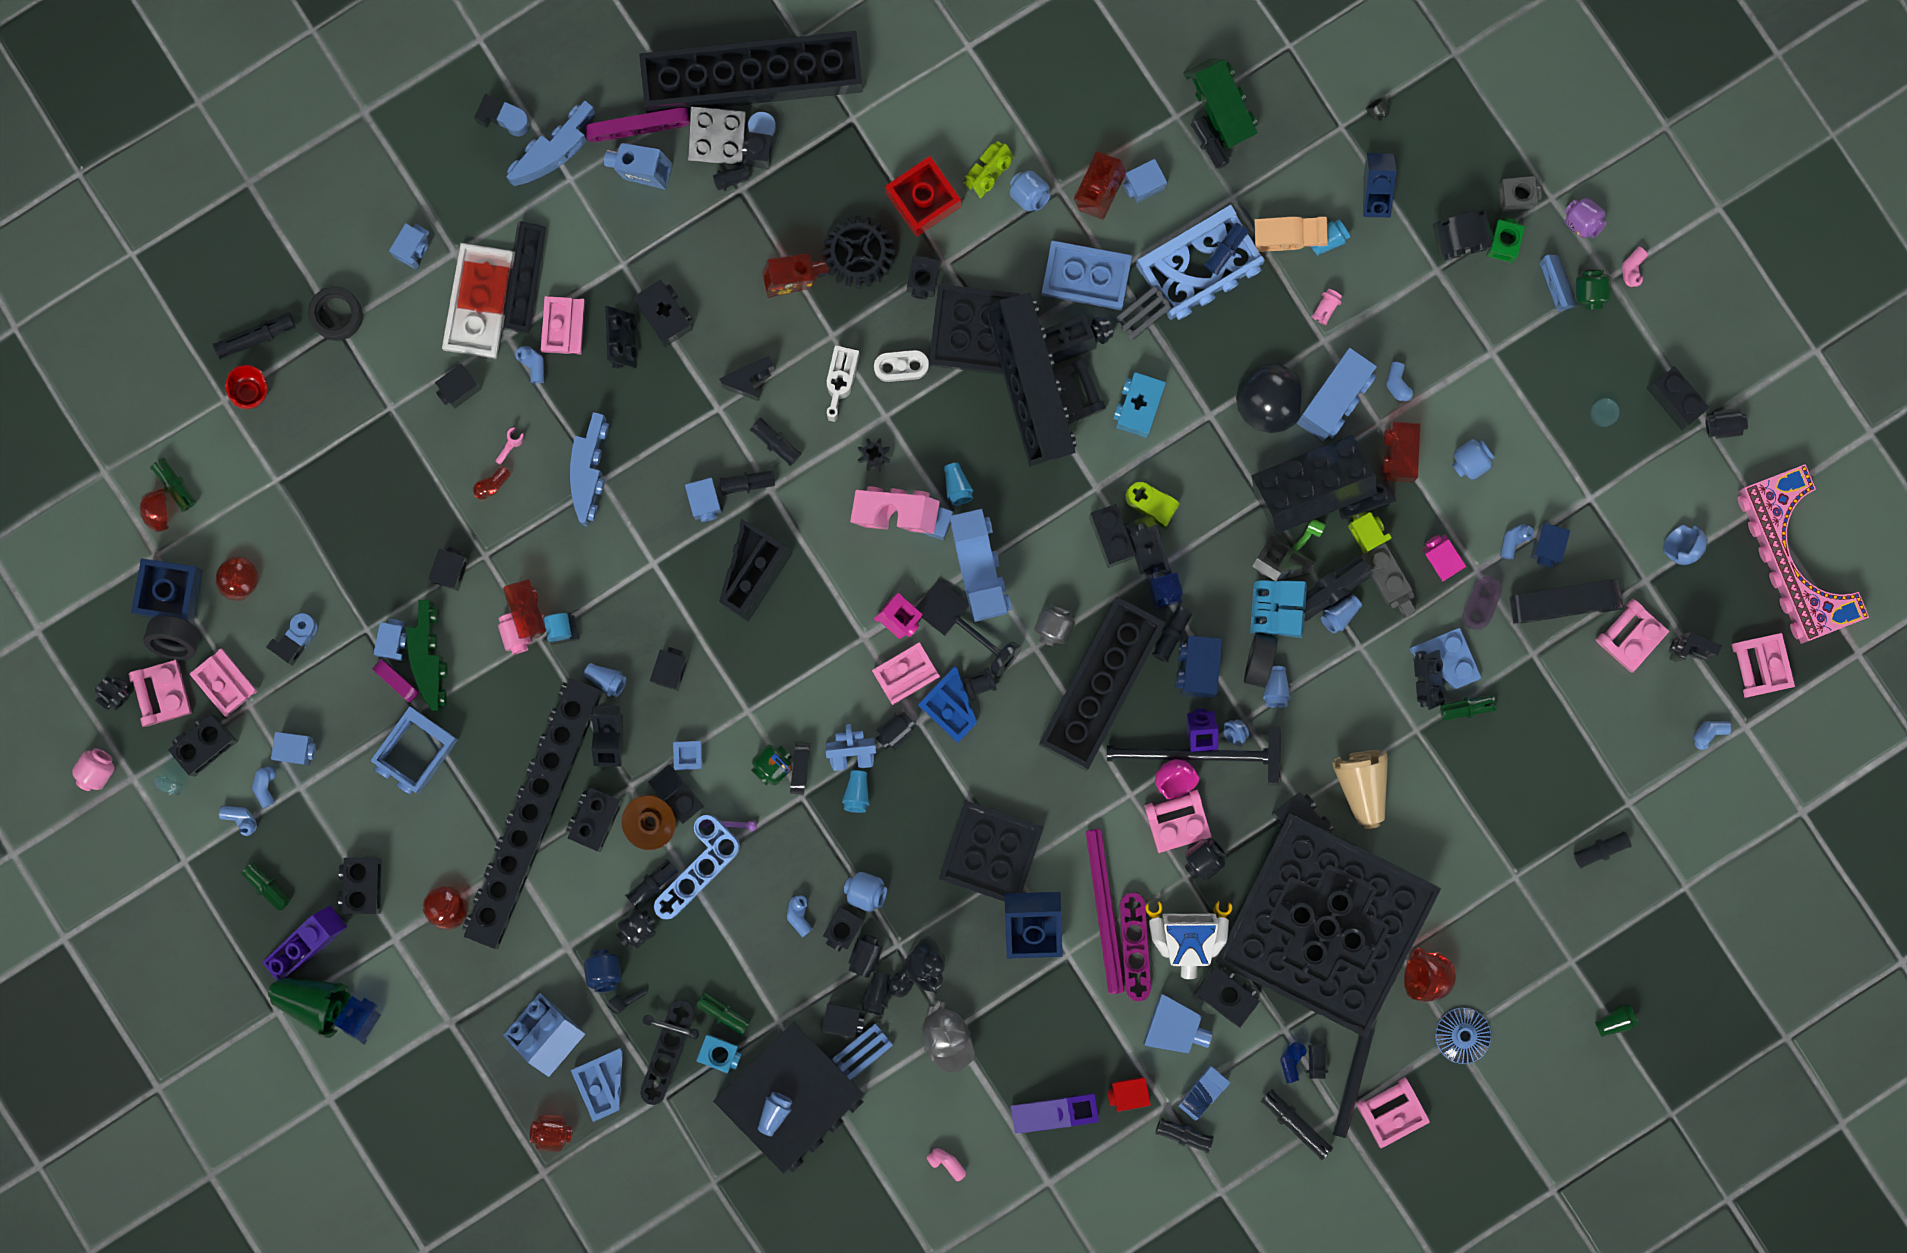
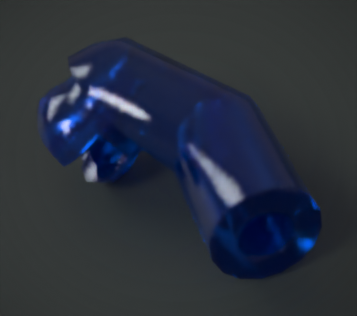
[1280,1042,1307,1084]

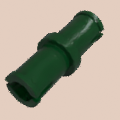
[150,458,197,512]

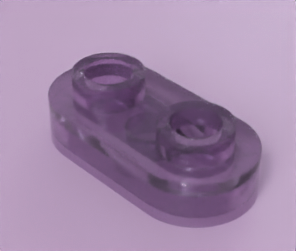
[1462,577,1502,630]

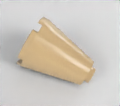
[1332,750,1388,829]

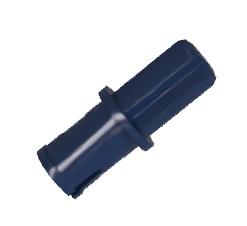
[1204,223,1248,275]

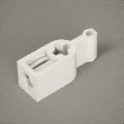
[827,345,860,422]

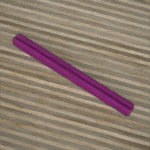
[1086,829,1124,994]

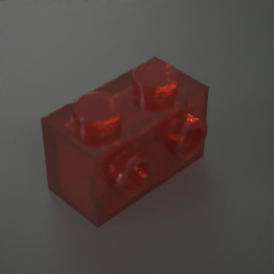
[1383,422,1420,483]

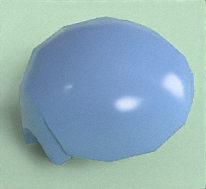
[1663,525,1708,565]

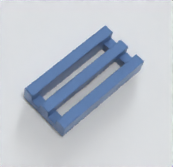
[832,1024,893,1080]

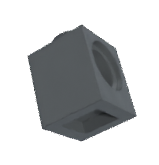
[1498,176,1541,212]

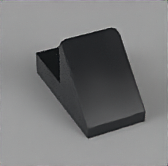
[719,356,775,401]
[648,764,704,824]

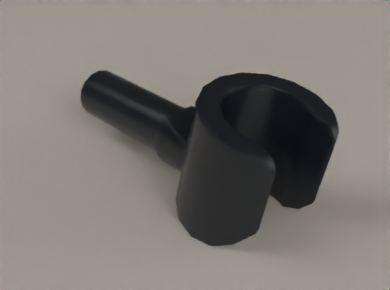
[607,988,647,1014]

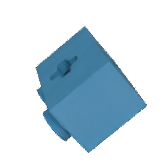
[1113,372,1166,438]

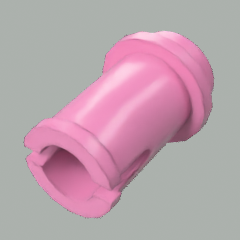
[1311,289,1342,325]

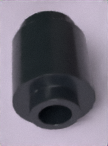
[1705,409,1748,439]
[876,710,917,751]
[848,934,883,978]

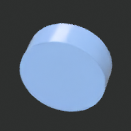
[748,112,776,136]

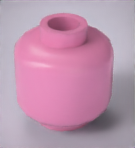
[72,749,115,791]

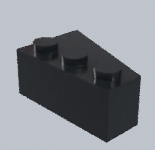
[719,518,793,622]

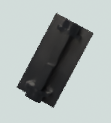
[1339,479,1397,521]
[1413,649,1446,710]

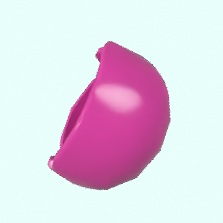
[1155,759,1199,799]

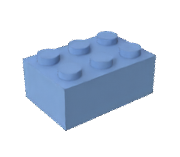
[1296,348,1377,442]

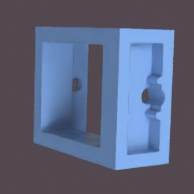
[371,706,458,795]

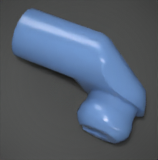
[1386,362,1413,402]
[1500,524,1534,559]
[1693,721,1731,750]
[219,806,257,836]
[787,895,813,938]

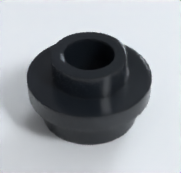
[1090,317,1113,344]

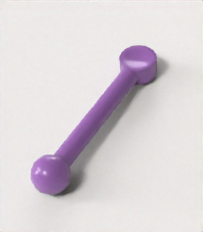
[700,819,757,831]

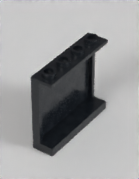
[713,1021,864,1174]

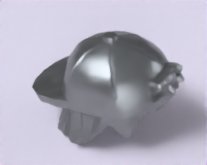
[922,1001,975,1073]

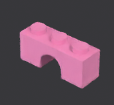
[850,486,940,534]

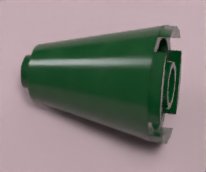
[268,978,350,1038]

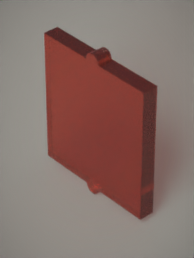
[457,261,510,315]

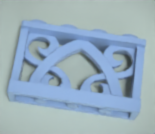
[1136,205,1265,320]

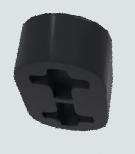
[790,742,811,795]

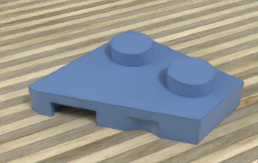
[1410,628,1481,690]
[571,1048,623,1122]

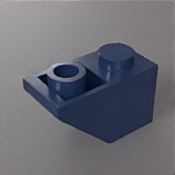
[1363,153,1396,218]

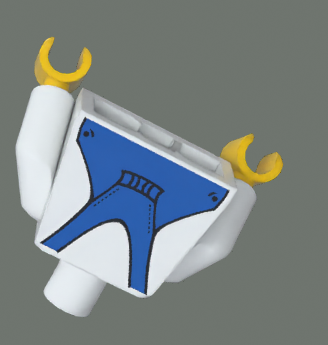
[1146,901,1232,979]

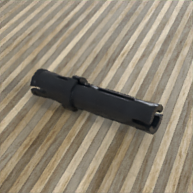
[213,312,296,360]
[1260,1089,1333,1160]

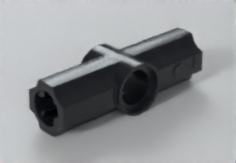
[1297,555,1374,622]

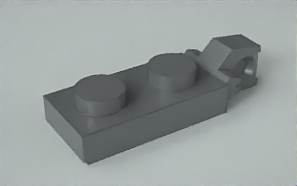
[1361,543,1416,619]

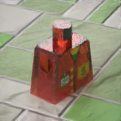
[762,254,828,298]

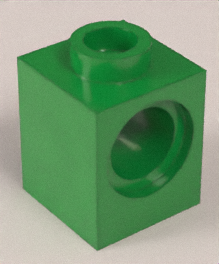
[1486,218,1525,263]

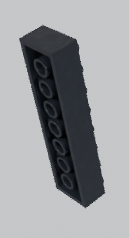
[639,31,863,113]

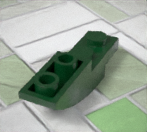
[407,600,448,712]

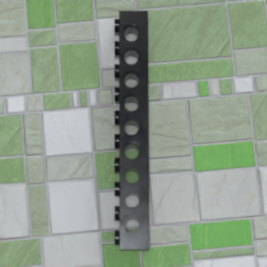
[462,678,603,949]

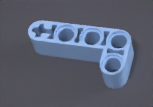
[654,815,740,919]

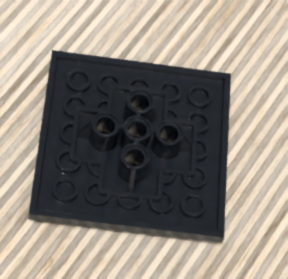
[1215,812,1441,1038]

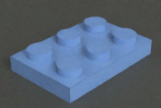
[1041,241,1132,310]

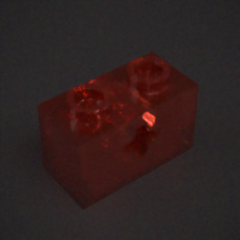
[1074,151,1126,220]

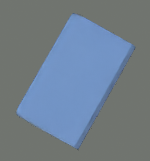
[1540,255,1577,312]

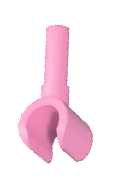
[495,427,524,465]

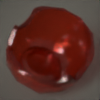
[139,488,169,532]
[216,557,259,601]
[422,886,468,930]

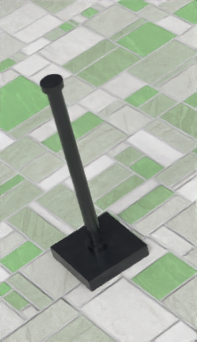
[1107,727,1281,786]

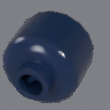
[584,949,622,993]

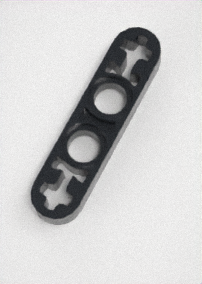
[640,1000,695,1105]

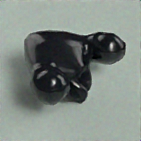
[889,936,945,998]

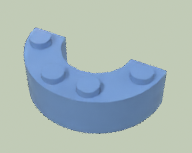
[949,509,1012,622]

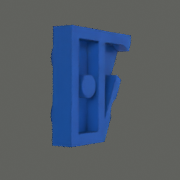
[918,666,977,743]

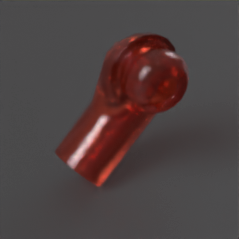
[473,466,511,500]

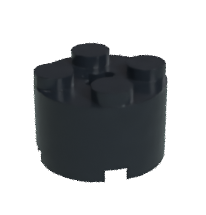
[1433,209,1494,261]

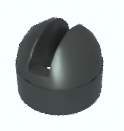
[1366,97,1390,121]

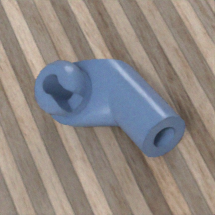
[515,346,544,384]
[252,766,276,809]

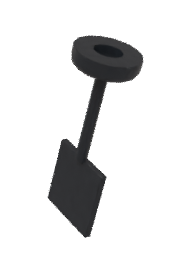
[915,579,1021,677]

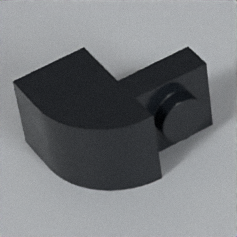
[591,705,623,767]

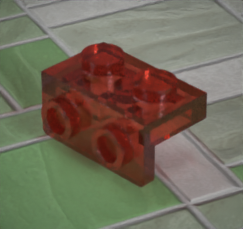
[503,579,546,640]

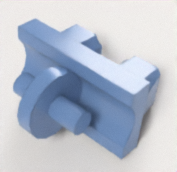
[826,724,876,771]

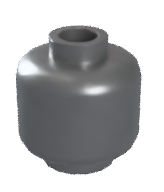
[1034,604,1075,647]

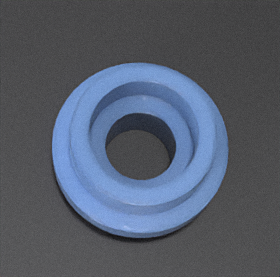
[1224,719,1249,746]

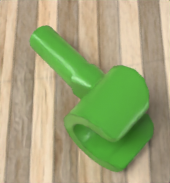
[1293,520,1325,551]

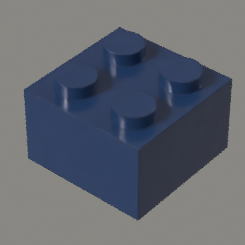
[131,558,203,624]
[1175,636,1222,699]
[1005,892,1063,959]

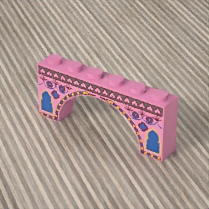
[1738,464,1869,644]

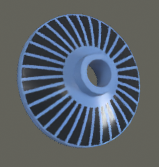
[1435,1008,1491,1064]

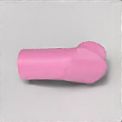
[1622,247,1648,287]
[926,1148,967,1181]

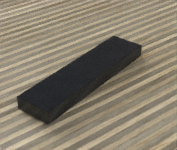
[500,221,546,334]

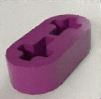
[372,658,420,703]

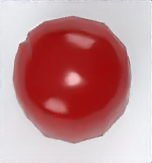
[225,364,268,410]

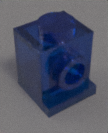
[1149,573,1183,609]
[334,996,381,1045]

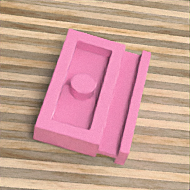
[541,296,585,355]
[872,642,940,705]
[190,648,257,717]

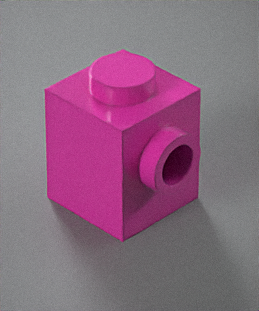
[1422,535,1466,581]

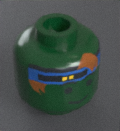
[751,744,792,786]

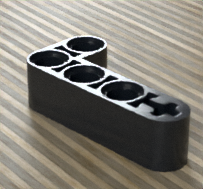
[1509,579,1624,624]

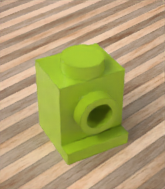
[1348,511,1392,554]

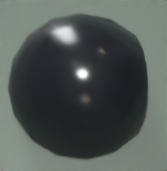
[1236,364,1301,433]

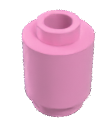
[498,612,532,655]

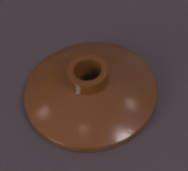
[621,795,676,850]

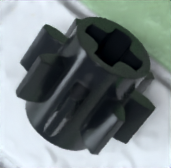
[858,438,890,472]
[94,676,130,710]

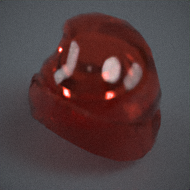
[1404,948,1456,1002]

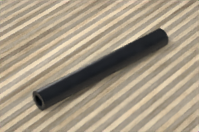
[1333,1029,1375,1138]

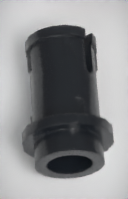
[713,164,749,192]
[1306,1045,1329,1079]

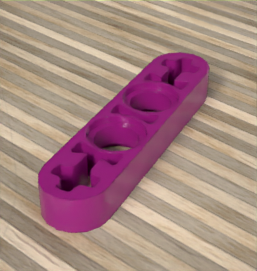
[585,108,691,142]
[1119,893,1151,1001]

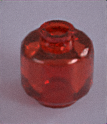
[529,1114,572,1152]

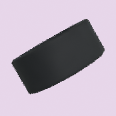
[308,286,363,341]
[143,616,200,660]
[1244,633,1278,688]

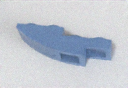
[506,101,596,186]
[570,412,609,527]

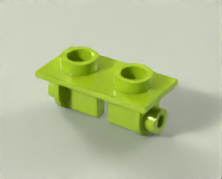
[963,141,1014,198]

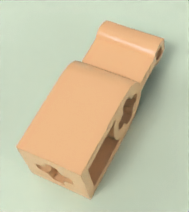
[1255,217,1328,252]

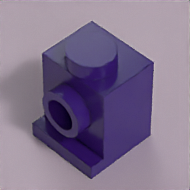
[1187,708,1218,752]

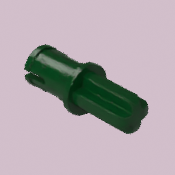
[1440,694,1496,721]
[241,862,290,912]
[697,993,751,1036]

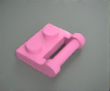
[1596,599,1670,673]
[1732,633,1795,698]
[128,660,192,727]
[1144,790,1212,853]
[1356,1077,1430,1148]

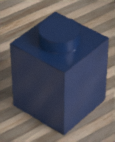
[1530,523,1570,568]

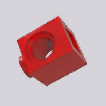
[1107,1077,1151,1112]

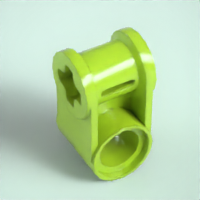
[1125,482,1180,528]

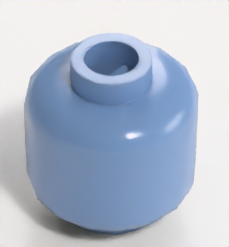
[1010,171,1050,211]
[1452,439,1495,480]
[844,872,887,912]

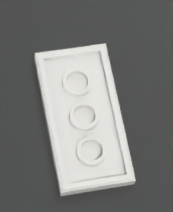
[442,243,513,359]

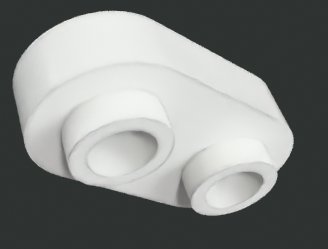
[874,350,929,382]

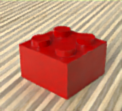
[885,156,961,237]

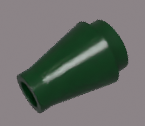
[1595,1004,1639,1037]

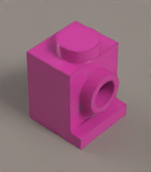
[874,593,923,639]

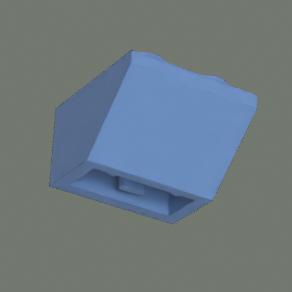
[503,993,585,1077]

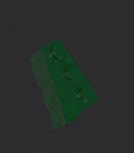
[1183,58,1258,148]

